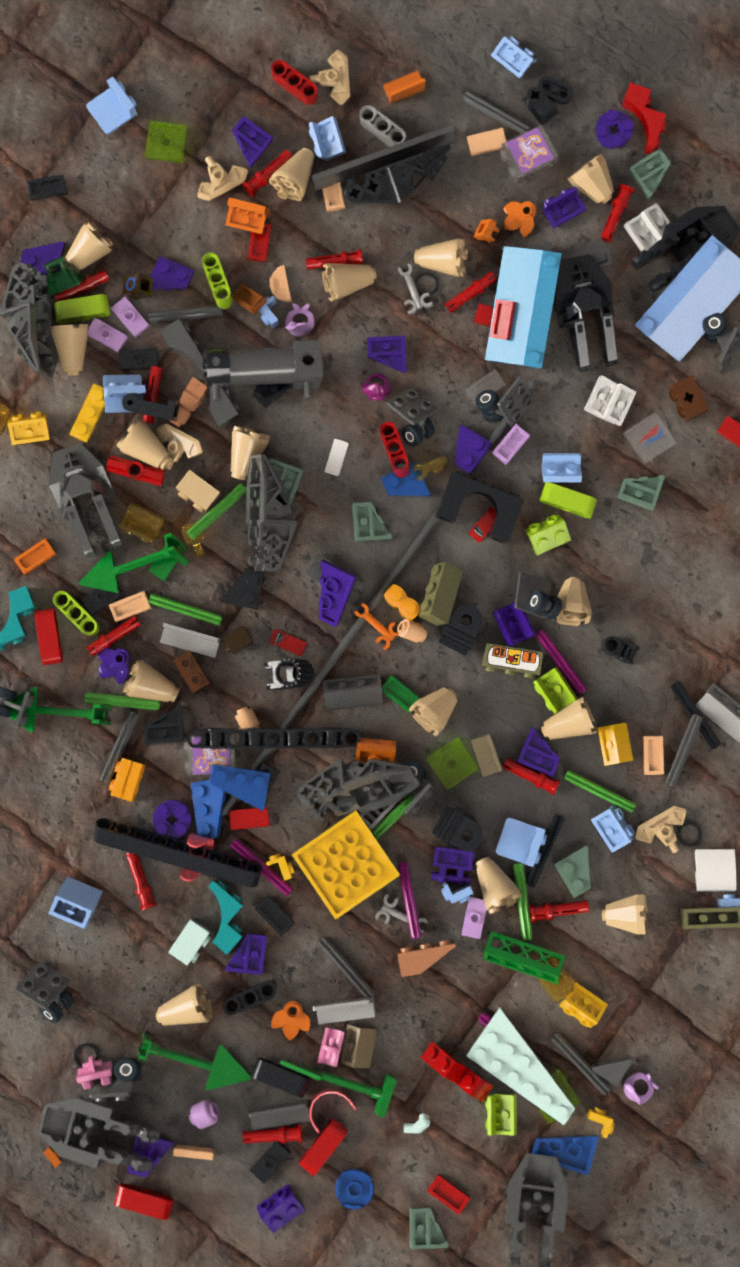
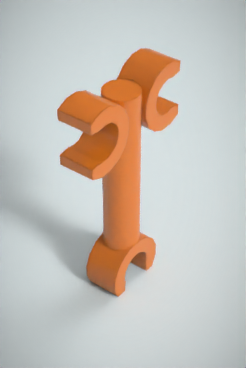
[354,603,399,650]

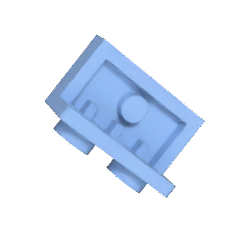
[309,116,346,161]
[441,882,473,903]

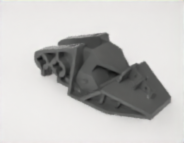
[0,263,58,380]
[49,443,123,558]
[246,454,297,572]
[297,758,420,823]
[38,1097,161,1172]
[505,1153,568,1267]

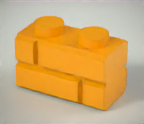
[109,758,146,802]

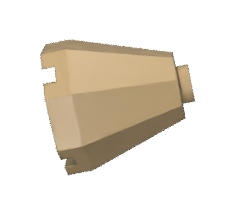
[568,154,614,204]
[553,577,592,626]
[409,687,457,736]
[602,894,648,935]

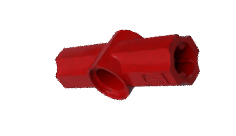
[106,455,166,487]

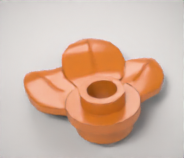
[503,201,537,237]
[271,1001,310,1040]

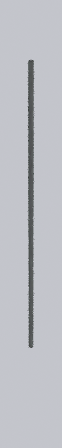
[222,380,536,816]

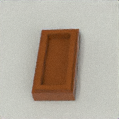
[232,283,267,315]

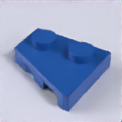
[381,462,431,497]

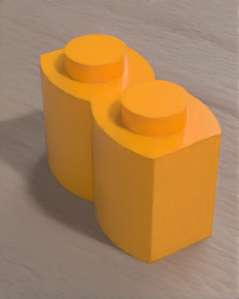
[384,584,421,621]

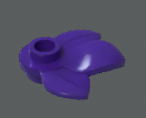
[97,648,131,684]

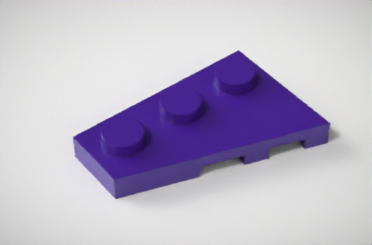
[319,559,357,627]

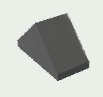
[590,1056,632,1087]

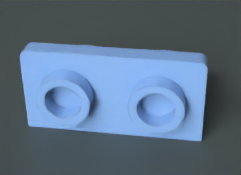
[491,36,536,78]
[542,453,582,482]
[591,805,635,853]

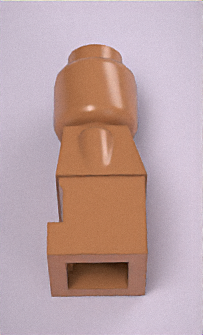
[170,377,210,427]

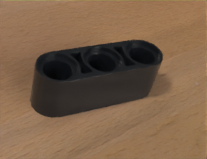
[223,980,278,1015]
[251,1057,311,1098]

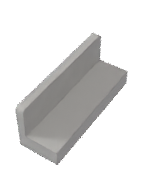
[160,623,221,658]
[696,683,740,742]
[312,996,377,1024]

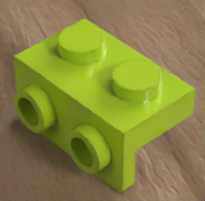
[525,515,571,556]
[533,667,578,714]
[485,1093,517,1136]

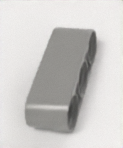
[360,105,406,147]

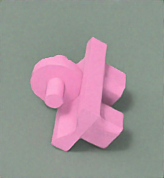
[317,1027,345,1067]
[76,1055,113,1090]

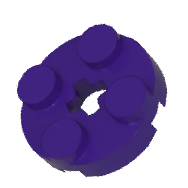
[595,109,633,149]
[153,800,192,838]

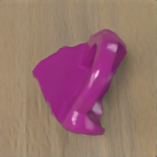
[361,374,392,401]

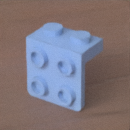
[87,77,138,134]
[496,818,547,867]

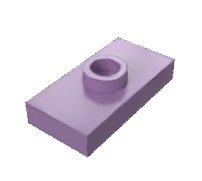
[111,297,150,338]
[88,318,128,353]
[491,424,531,465]
[461,897,486,939]

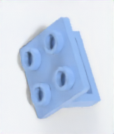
[103,375,146,413]

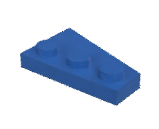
[209,763,270,811]
[191,780,226,839]
[532,1135,599,1175]

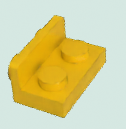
[7,411,50,445]
[559,982,608,1028]

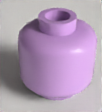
[189,1099,220,1129]

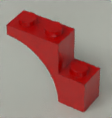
[621,82,668,155]
[421,1041,493,1102]

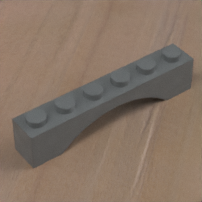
[160,319,240,430]

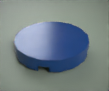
[335,1168,374,1210]

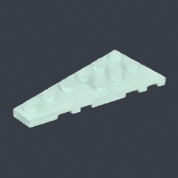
[466,1007,575,1125]

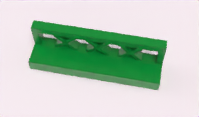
[484,931,566,985]

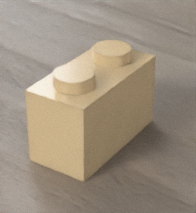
[176,470,221,513]

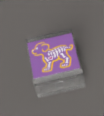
[499,125,559,182]
[184,735,236,776]

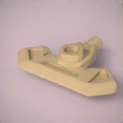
[310,50,350,105]
[197,156,248,201]
[156,424,203,470]
[635,806,686,853]

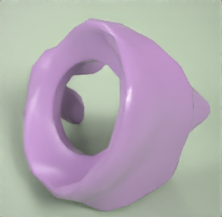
[285,303,314,337]
[623,1072,659,1105]

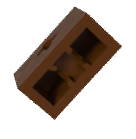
[669,375,709,422]
[173,650,211,694]

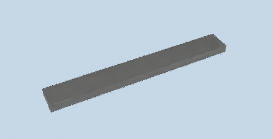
[312,125,454,191]

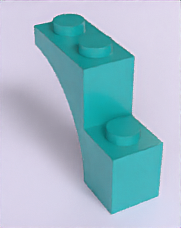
[0,586,38,651]
[208,880,244,955]

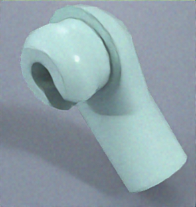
[404,1113,431,1134]

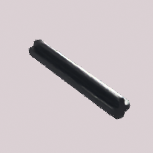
[671,681,721,749]
[526,814,564,887]

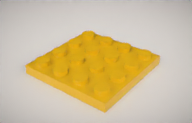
[292,811,400,920]

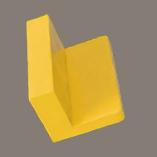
[598,723,633,766]

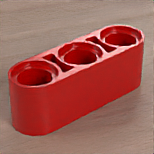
[271,60,318,105]
[379,421,410,478]
[35,608,63,666]
[298,1118,349,1176]
[114,1183,174,1220]

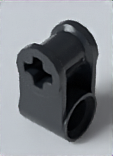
[525,87,559,125]
[601,636,640,665]

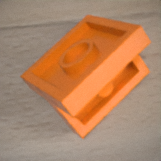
[225,198,270,235]
[356,738,396,763]

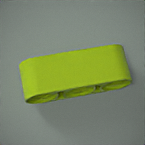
[202,253,233,309]
[54,294,111,324]
[539,482,598,519]
[53,591,100,637]

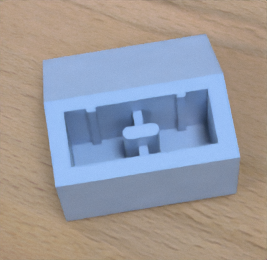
[48,876,103,929]

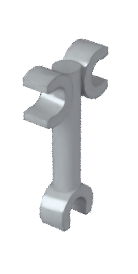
[398,263,433,315]
[375,894,428,933]

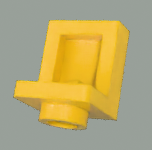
[266,853,295,881]
[586,1107,615,1138]

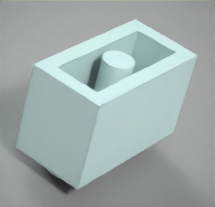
[168,918,211,966]

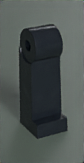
[122,394,180,421]

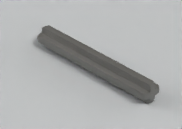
[463,91,530,135]
[148,306,223,323]
[100,711,139,784]
[665,714,703,787]
[318,937,375,997]
[551,1032,611,1095]

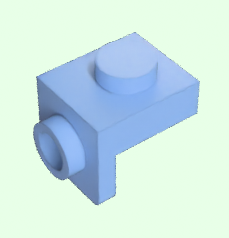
[259,296,279,329]
[718,894,740,907]

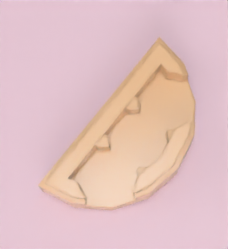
[270,265,292,302]

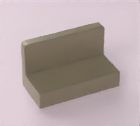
[470,734,502,777]
[341,1024,377,1068]

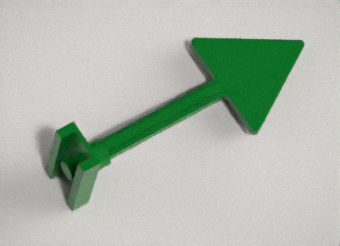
[79,533,190,593]
[7,687,113,733]
[137,1032,251,1090]
[280,1060,397,1118]

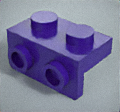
[542,187,586,229]
[492,602,535,647]
[257,1184,305,1233]

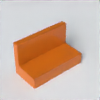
[384,71,426,104]

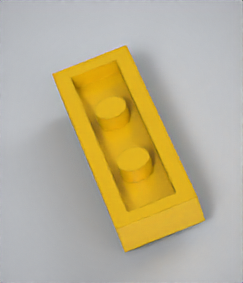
[69,383,105,444]

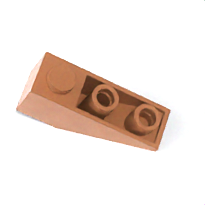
[397,940,456,977]

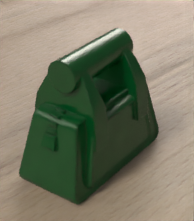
[44,256,85,296]

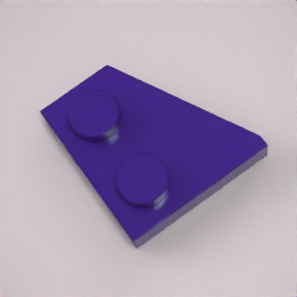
[232,116,273,168]
[20,242,66,275]
[150,256,195,291]
[367,336,407,373]
[454,425,492,475]
[517,728,560,777]
[225,933,267,975]
[127,1136,174,1177]

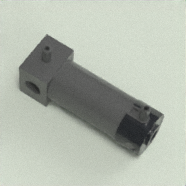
[202,340,323,401]

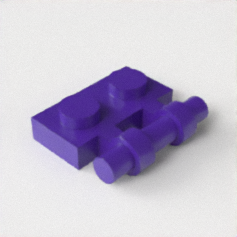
[431,846,474,885]

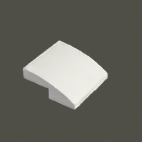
[623,203,670,251]
[584,375,636,426]
[695,849,736,892]

